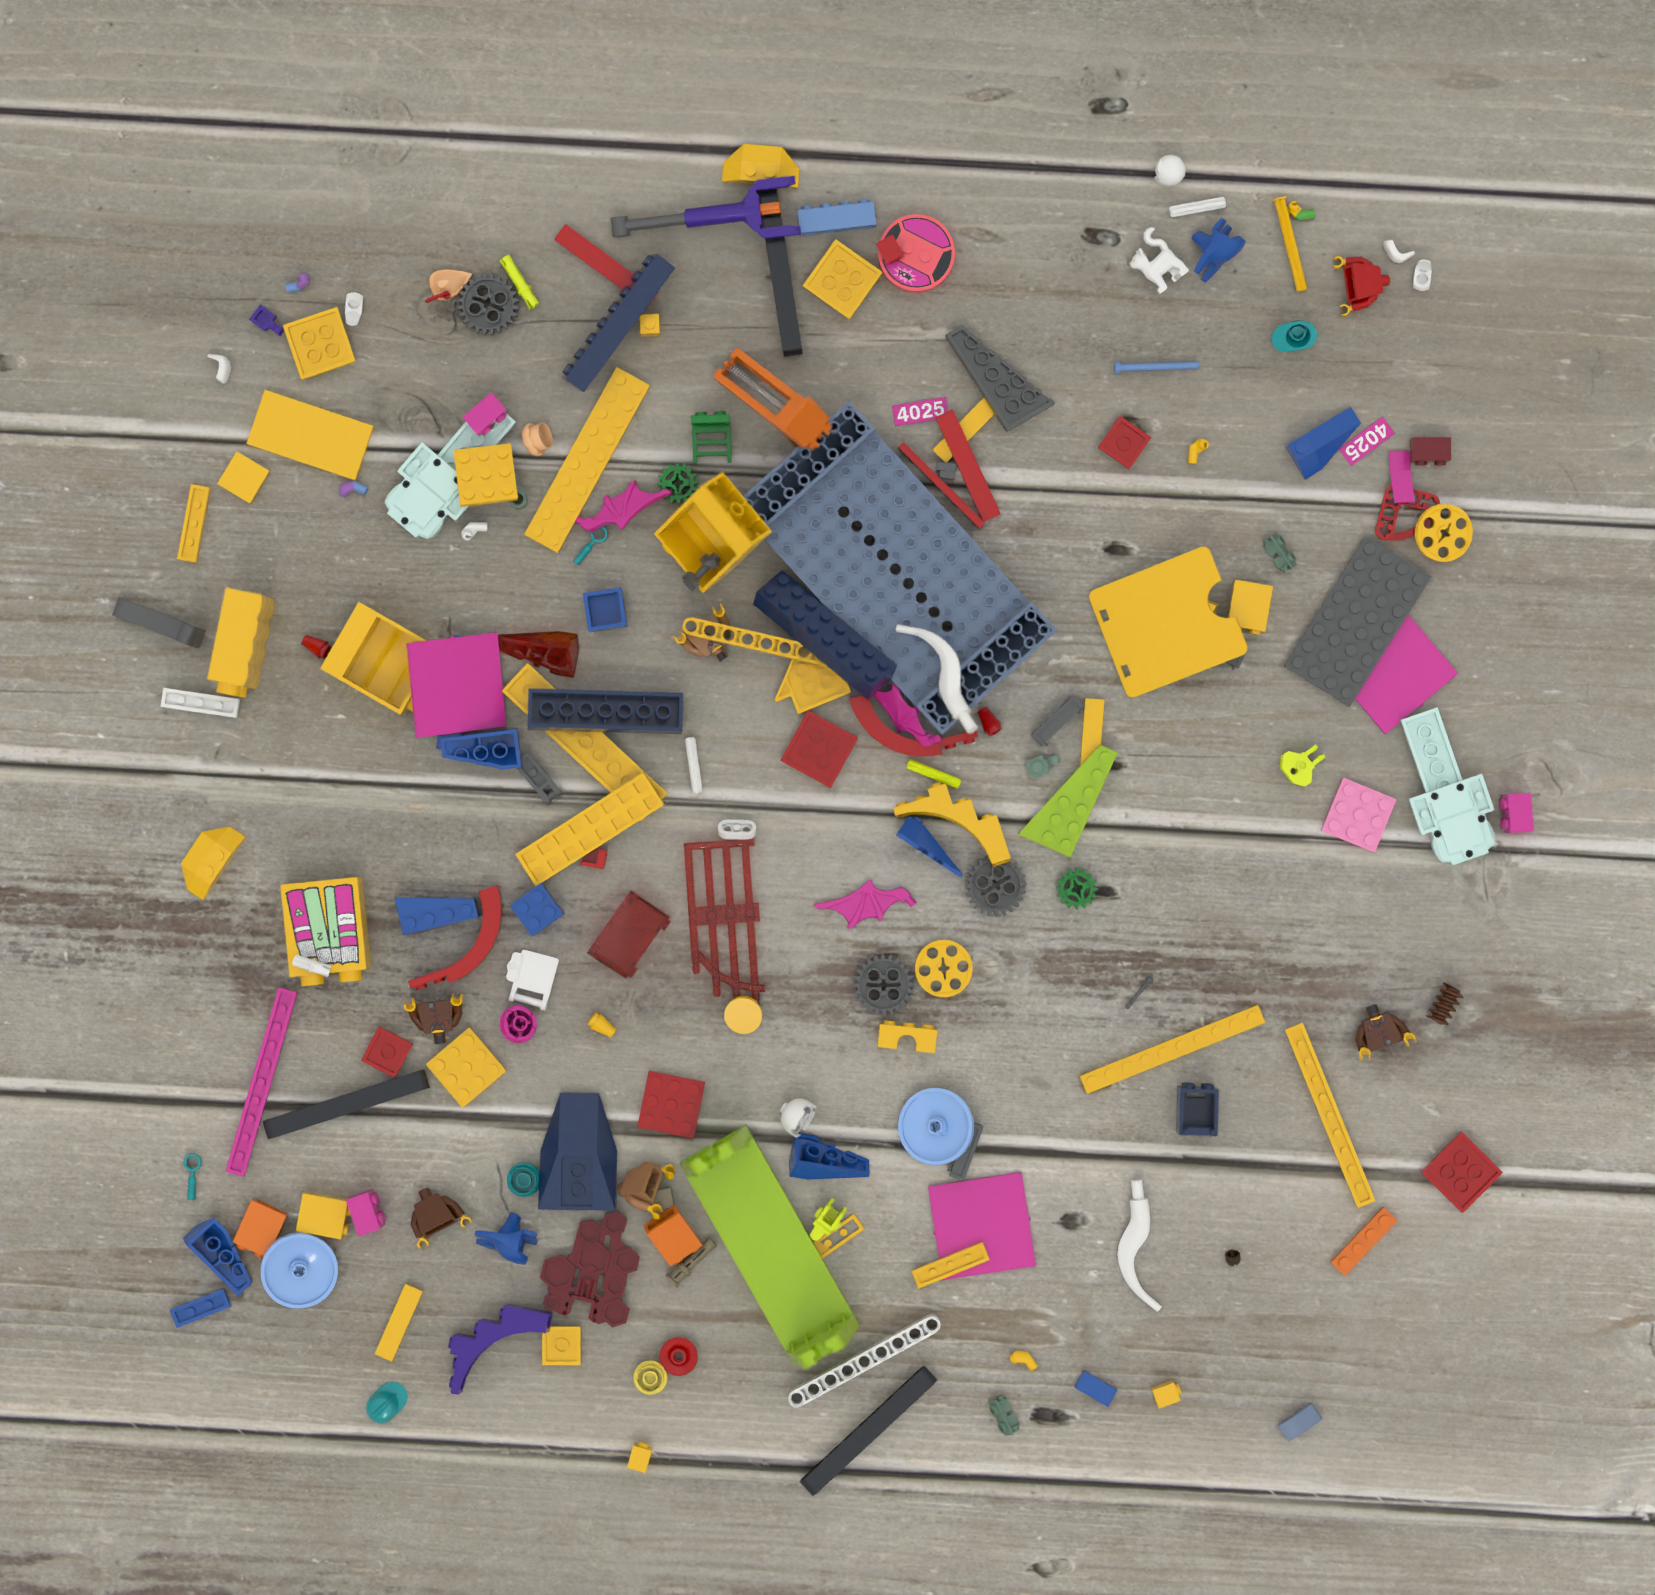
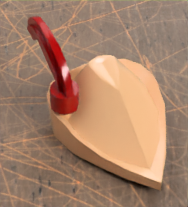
[425,269,473,303]

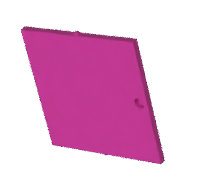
[1355,615,1458,734]
[406,632,506,738]
[928,1172,1036,1280]

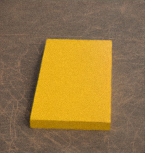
[247,390,374,481]

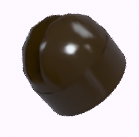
[1225,1250,1241,1267]

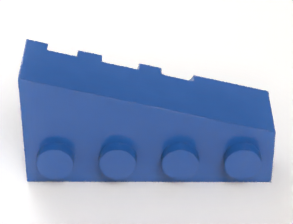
[395,897,480,935]

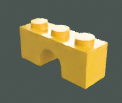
[878,1020,937,1053]

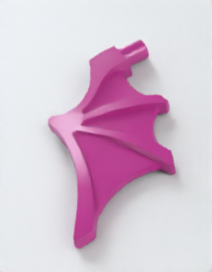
[575,480,672,533]
[873,684,941,747]
[814,880,917,929]

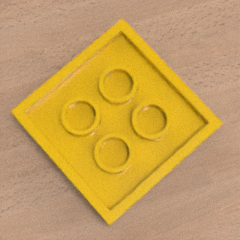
[803,239,883,320]
[283,307,356,380]
[454,443,518,507]
[426,1027,507,1108]

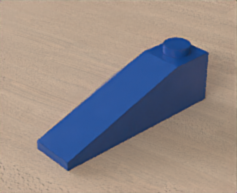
[1285,407,1361,479]
[440,728,522,770]
[896,815,963,877]
[789,1133,870,1180]
[183,1217,252,1296]

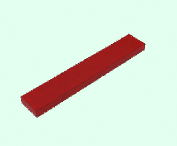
[554,224,658,308]
[935,409,1001,522]
[898,443,985,530]

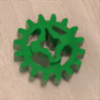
[657,462,699,505]
[1056,868,1098,910]

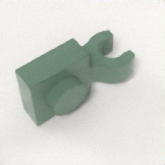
[1025,755,1060,780]

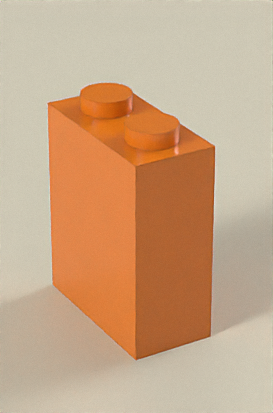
[233,1198,289,1258]
[643,1205,703,1267]

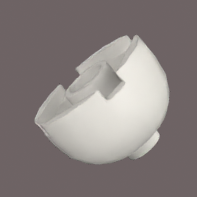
[780,1098,816,1138]

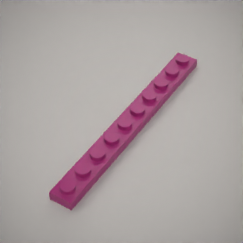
[225,987,298,1177]

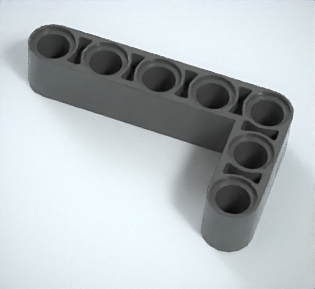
[112,598,206,648]

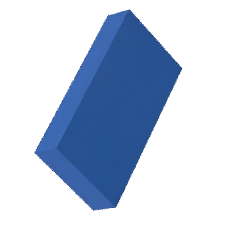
[1074,1370,1117,1407]

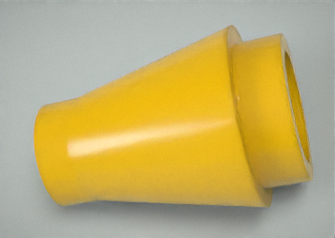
[587,1012,616,1038]

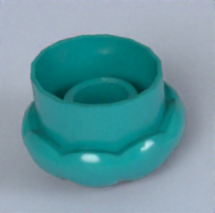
[507,1163,540,1197]

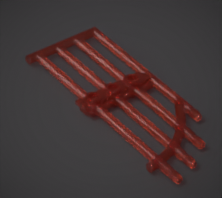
[684,838,765,1006]

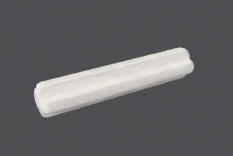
[1169,197,1226,217]
[685,737,703,794]

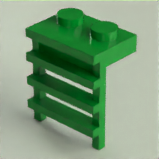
[691,411,732,464]

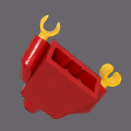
[1333,256,1390,316]

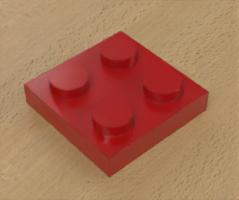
[1098,416,1151,470]
[361,1026,413,1078]

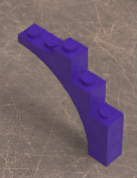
[448,1304,553,1395]

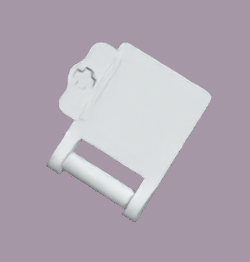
[506,950,559,1011]

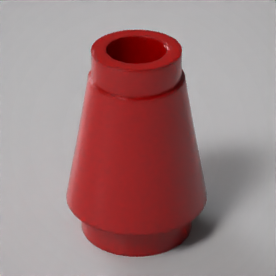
[301,635,331,659]
[977,707,1002,737]

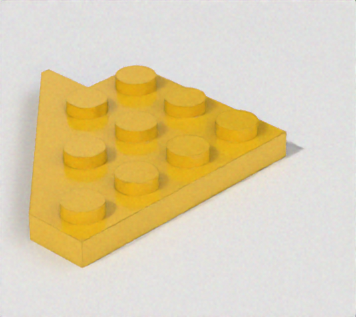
[775,647,851,714]

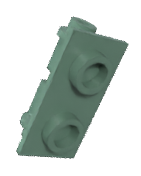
[1263,533,1297,573]
[988,1395,1020,1436]

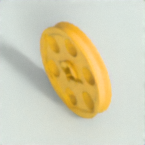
[1415,504,1473,562]
[915,940,973,997]

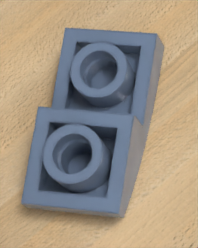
[1278,1402,1322,1442]

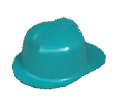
[1271,320,1318,352]
[366,1382,408,1423]

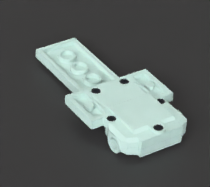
[385,413,517,539]
[1400,707,1495,865]

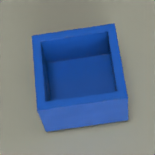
[583,588,628,633]
[510,883,565,937]

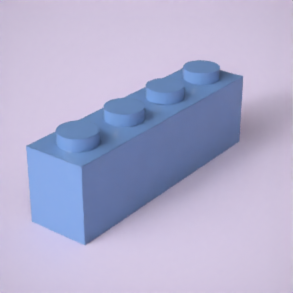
[797,199,876,236]

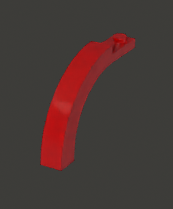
[849,695,978,757]
[408,885,503,991]

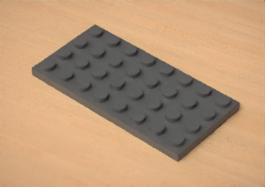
[1284,536,1432,707]

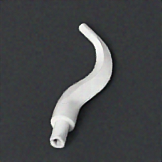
[896,624,978,734]
[1117,1179,1162,1312]

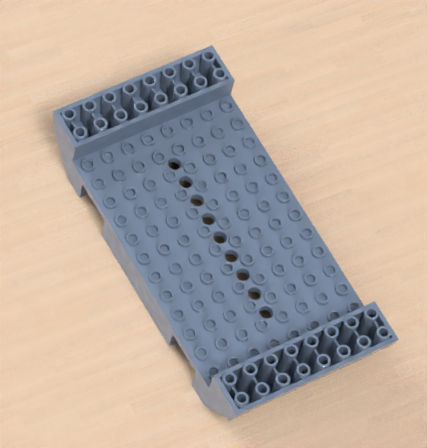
[743,401,1058,734]

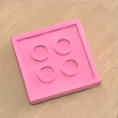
[1321,778,1397,853]

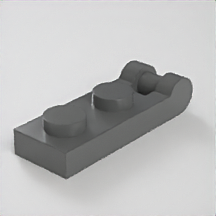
[517,752,563,805]

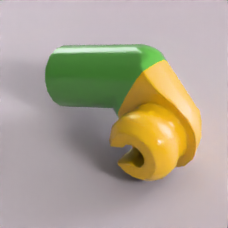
[1288,201,1315,220]

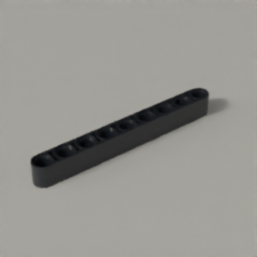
[759,189,803,357]
[262,1069,430,1139]
[800,1365,938,1496]

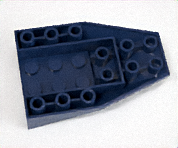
[538,1093,617,1211]

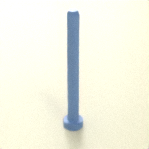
[1114,361,1199,375]

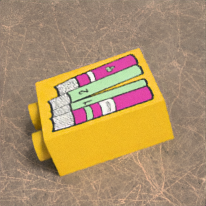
[280,877,372,986]

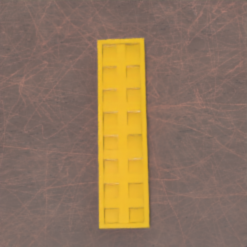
[515,772,665,886]

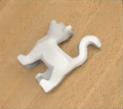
[1130,227,1189,294]

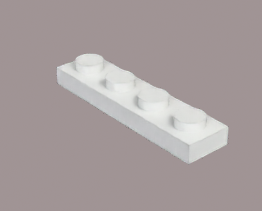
[161,688,240,718]

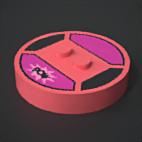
[878,214,955,293]

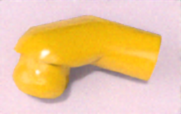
[1188,438,1209,464]
[1010,1350,1038,1371]

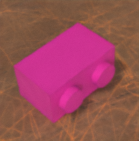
[463,392,508,437]

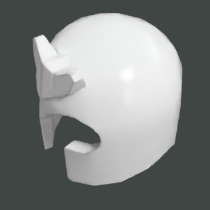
[1154,154,1186,187]

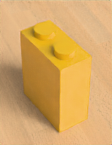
[1227,580,1273,635]
[296,1191,351,1239]

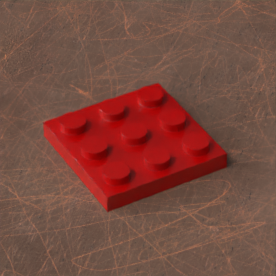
[780,710,858,788]
[637,1070,705,1139]
[1421,1132,1503,1213]

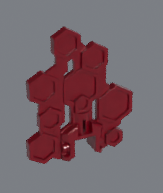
[540,1211,640,1327]

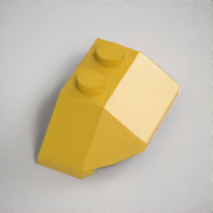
[722,144,800,189]
[181,826,246,901]

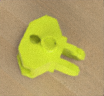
[1280,744,1325,787]
[810,1198,847,1241]

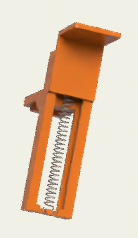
[712,348,832,450]

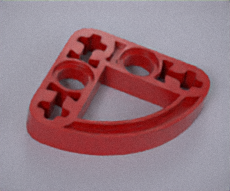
[1375,485,1440,541]

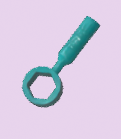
[573,526,608,566]
[184,1154,202,1200]

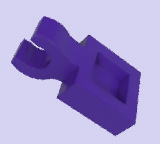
[249,304,285,336]

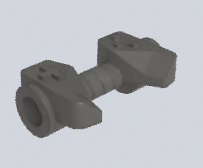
[682,552,721,591]

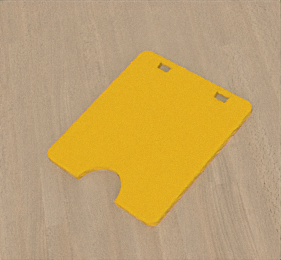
[1089,547,1248,697]

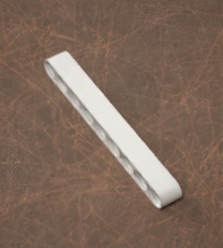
[788,1314,941,1408]

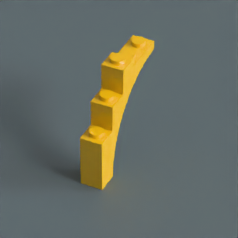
[893,782,1011,867]

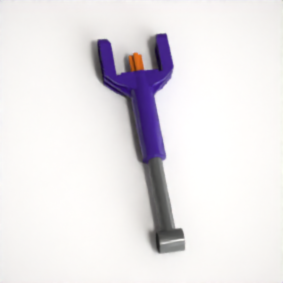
[611,176,801,239]

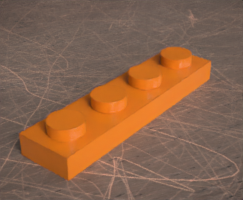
[1330,1207,1398,1276]

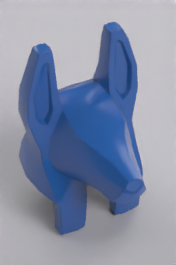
[1191,218,1246,282]
[475,1212,538,1265]

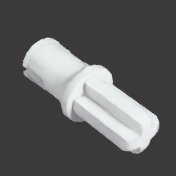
[292,955,332,977]

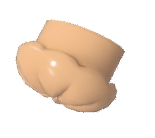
[522,422,553,456]

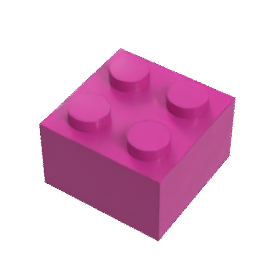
[1499,793,1534,833]
[346,1189,387,1237]

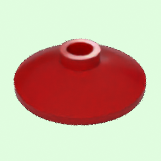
[659,1337,698,1376]

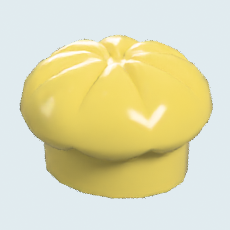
[633,1360,668,1395]

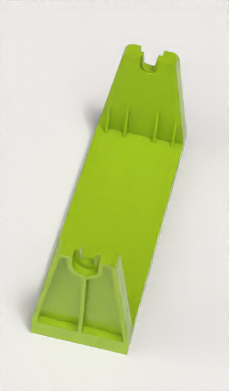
[679,1124,860,1369]

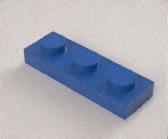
[170,1288,231,1328]

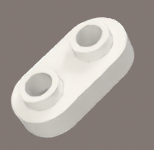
[718,819,756,840]

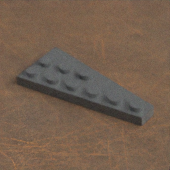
[945,325,1055,433]

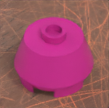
[500,1005,537,1043]

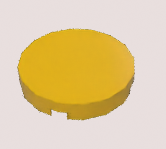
[724,996,762,1034]

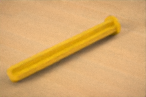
[1272,196,1307,292]

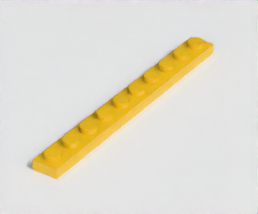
[1080,1005,1265,1094]
[1284,1022,1375,1208]

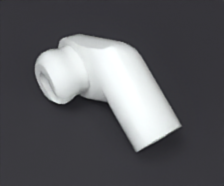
[461,522,488,541]

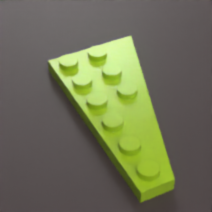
[1018,745,1118,858]

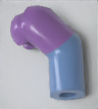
[285,273,310,293]
[339,480,368,497]

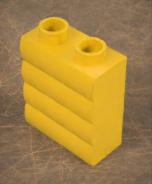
[654,472,772,593]
[207,588,275,698]
[320,602,427,716]

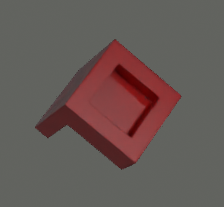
[876,235,904,266]
[580,848,608,869]

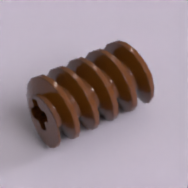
[1425,982,1464,1025]

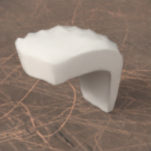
[1383,240,1415,264]
[1413,259,1432,291]
[345,292,363,326]
[207,354,231,384]

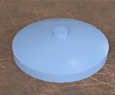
[898,1088,974,1165]
[260,1232,338,1309]

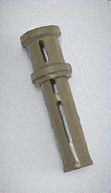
[665,1237,717,1288]

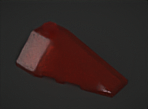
[498,631,579,678]

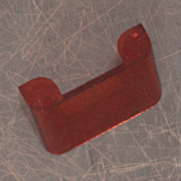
[587,890,671,979]

